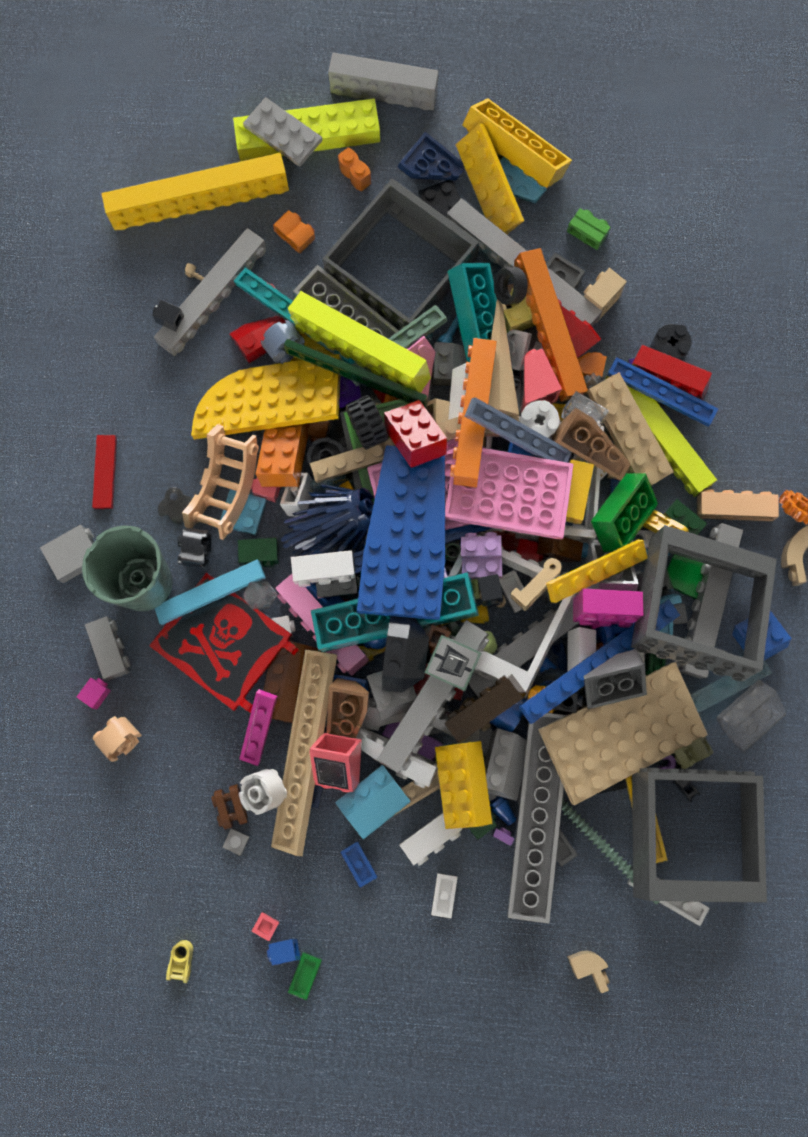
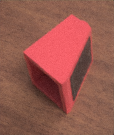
[520,349,562,413]
[309,733,362,793]

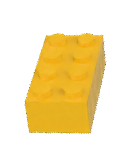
[435,741,492,829]

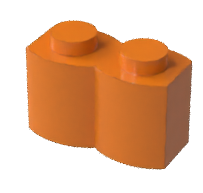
[338,148,371,191]
[273,210,315,254]

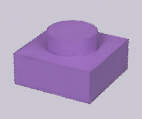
[491,827,514,846]

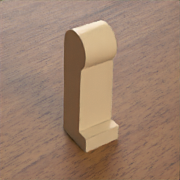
[510,558,562,611]

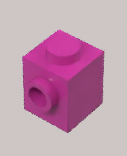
[77,677,111,710]

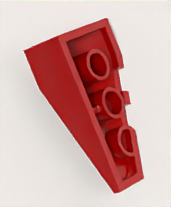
[558,299,601,358]

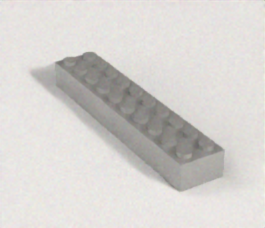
[507,713,567,924]

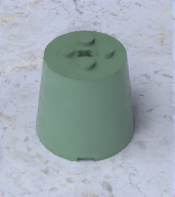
[82,526,173,611]

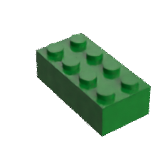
[591,473,658,552]

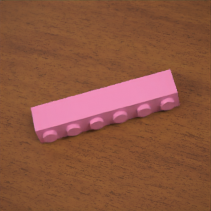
[275,574,369,676]

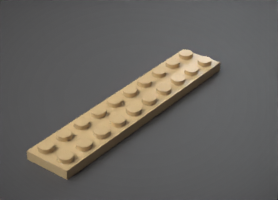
[271,650,337,856]

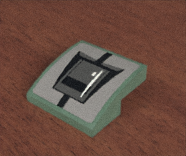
[425,635,482,691]

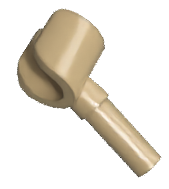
[185,263,204,281]

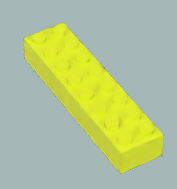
[233,98,380,161]
[288,291,431,393]

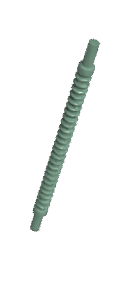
[561,797,660,905]

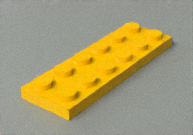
[456,123,524,234]

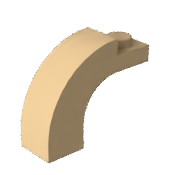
[781,526,808,586]

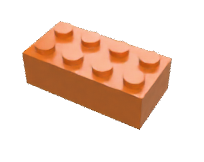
[256,423,309,487]

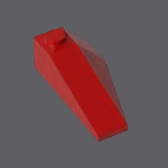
[229,315,299,364]

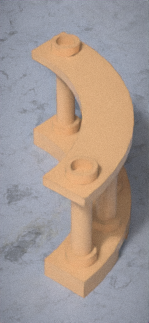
[182,424,259,540]

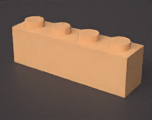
[697,489,779,521]

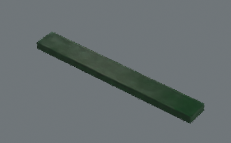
[284,339,428,408]

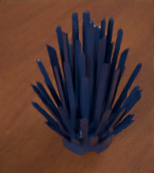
[281,484,374,557]

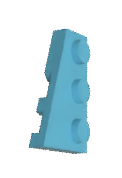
[500,157,547,203]

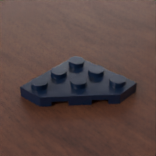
[397,132,465,181]

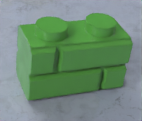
[567,208,611,250]

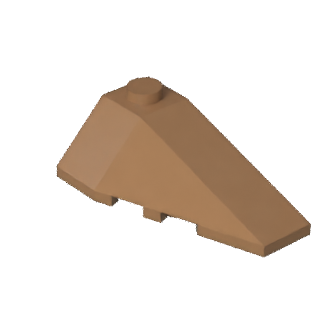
[551,408,631,481]
[327,678,369,738]

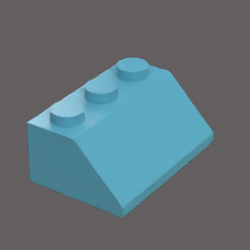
[335,765,411,840]

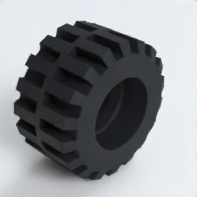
[346,395,388,450]

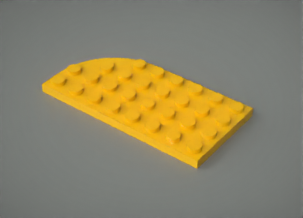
[191,354,341,440]

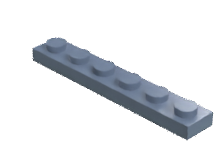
[464,397,572,463]

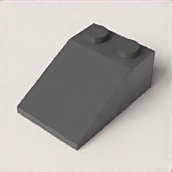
[431,342,467,386]
[583,649,647,709]

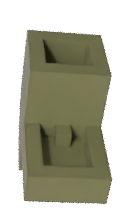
[673,737,714,769]

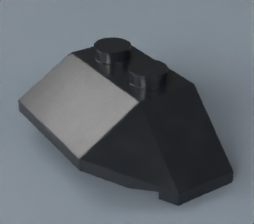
[382,616,430,693]

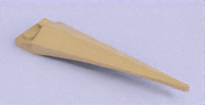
[484,299,519,437]

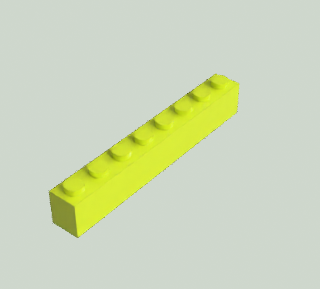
[605,376,717,497]

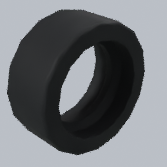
[493,267,528,305]

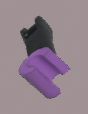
[658,755,700,802]

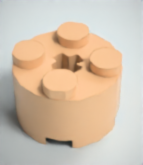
[92,716,142,762]

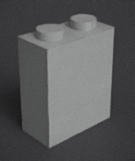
[40,524,94,583]

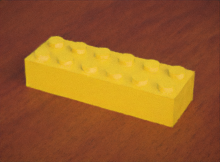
[462,98,572,188]

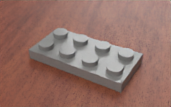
[243,97,322,167]

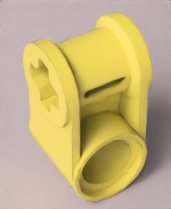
[166,940,193,983]

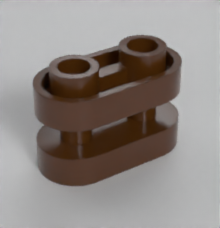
[211,784,249,830]

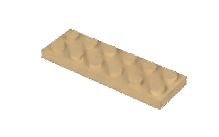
[587,372,674,485]

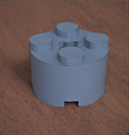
[261,320,305,364]

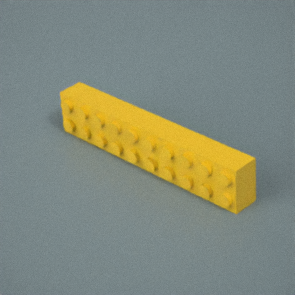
[101,153,289,230]

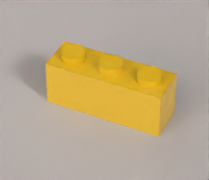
[566,460,594,525]

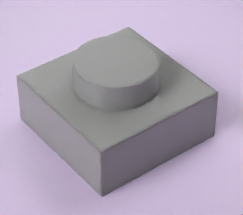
[223,829,250,856]

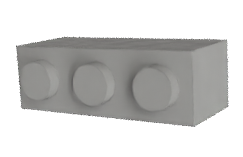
[85,616,131,681]

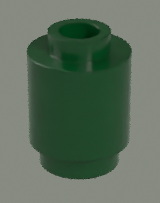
[445,542,461,566]

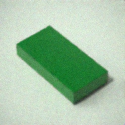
[288,952,322,1000]

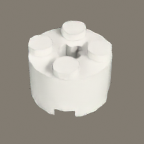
[519,400,559,439]
[239,769,287,815]

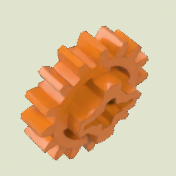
[779,490,808,525]

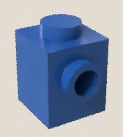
[267,939,301,965]

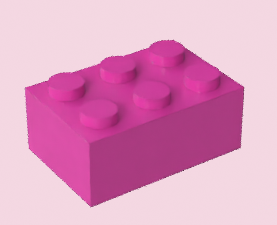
[573,589,644,628]

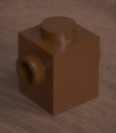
[428,625,453,654]

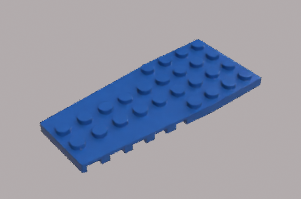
[357,445,445,620]

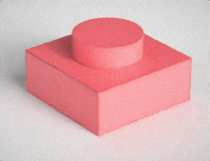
[251,912,280,941]

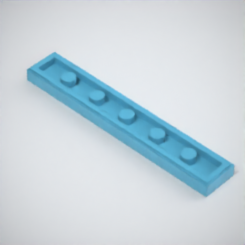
[155,559,266,625]

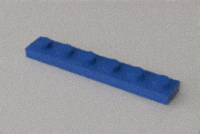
[607,357,718,427]

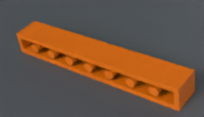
[514,248,588,401]
[450,338,497,488]

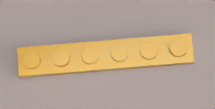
[546,539,648,603]

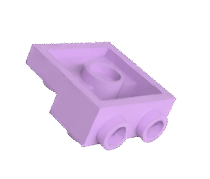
[461,532,502,579]

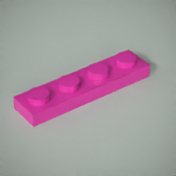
[240,689,277,766]

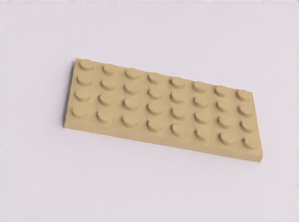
[539,662,708,805]

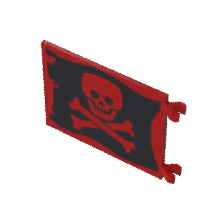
[149,573,299,713]

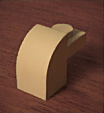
[567,951,609,993]

